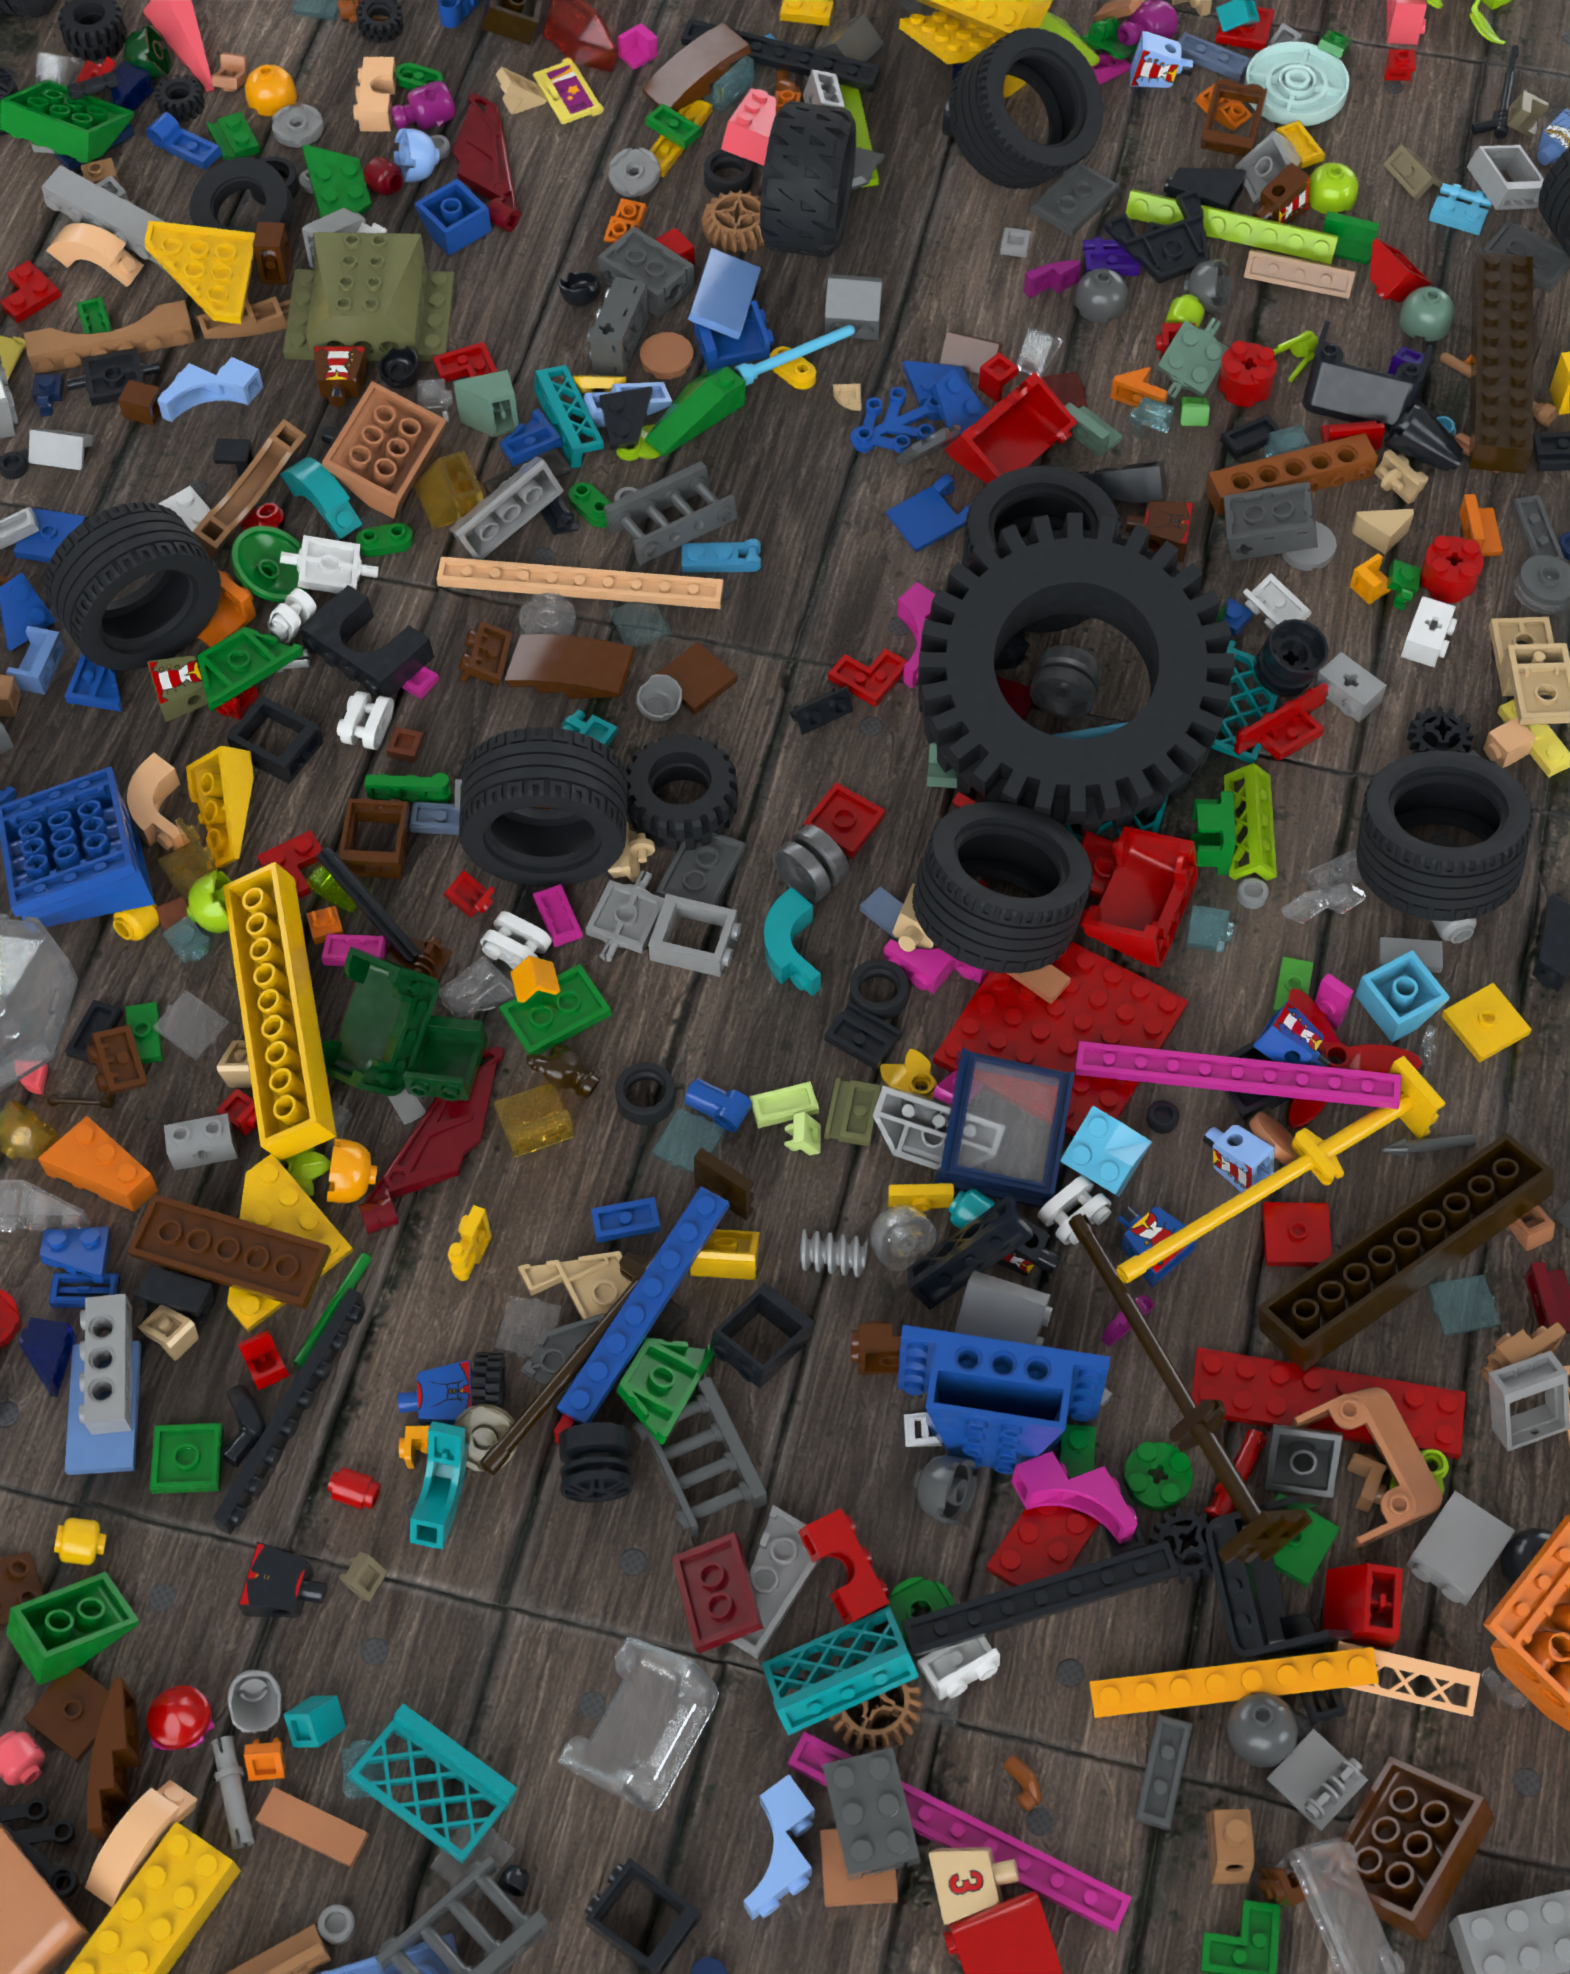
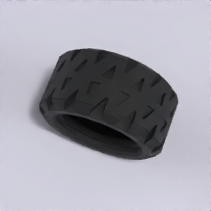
[760,101,856,258]

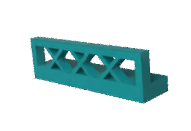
[534,365,604,469]

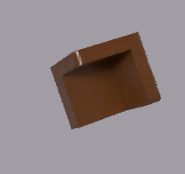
[118,380,161,426]

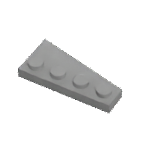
[730,1505,821,1659]

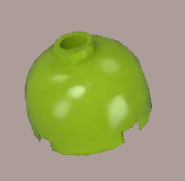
[1309,162,1359,214]
[186,870,232,933]

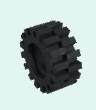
[357,0,403,43]
[155,74,205,123]
[472,1352,506,1409]

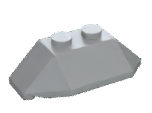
[873,1085,1005,1170]

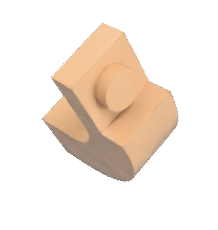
[46,223,144,287]
[127,753,188,855]
[85,1780,198,1908]

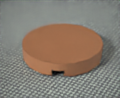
[640,332,694,379]
[1249,1112,1299,1165]

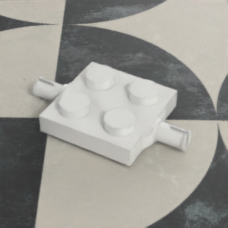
[280,535,379,594]

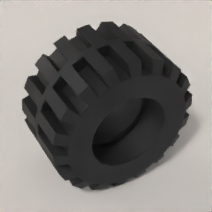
[58,0,127,61]

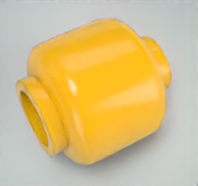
[113,903,160,941]
[54,1518,107,1565]

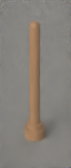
[1440,352,1558,427]

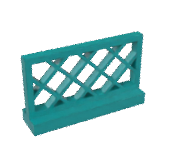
[1211,640,1278,764]
[761,1606,919,1735]
[348,1704,517,1864]

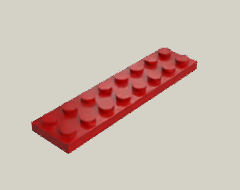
[1191,1347,1466,1460]

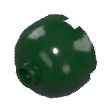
[123,25,171,80]

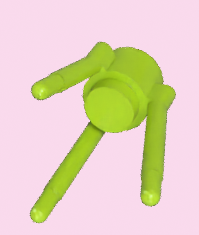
[1273,330,1319,382]

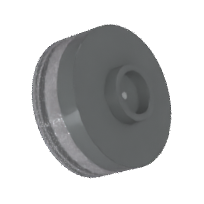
[1514,555,1570,614]

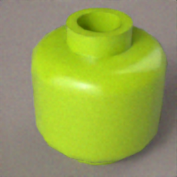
[1165,294,1205,329]

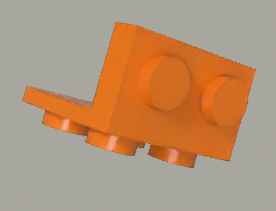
[197,570,257,648]

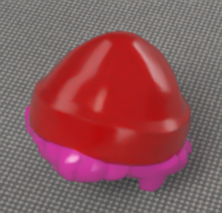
[146,1686,214,1750]

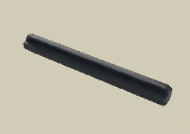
[317,848,422,964]

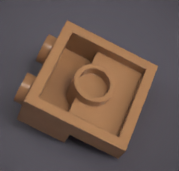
[1481,1322,1567,1384]

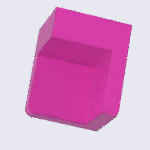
[617,23,658,69]

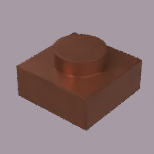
[386,727,425,763]

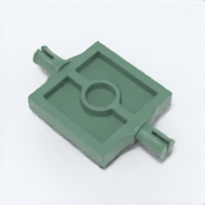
[1155,318,1229,401]

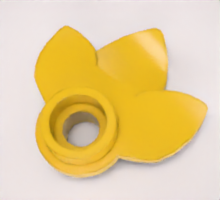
[880,1048,937,1099]

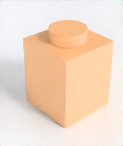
[1483,717,1536,769]

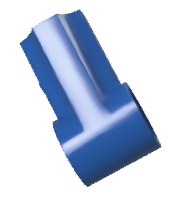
[684,1078,753,1132]

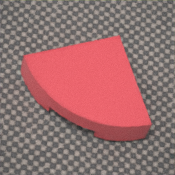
[15,1061,49,1095]

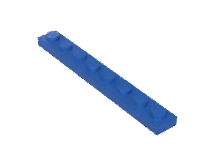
[557,1187,730,1424]

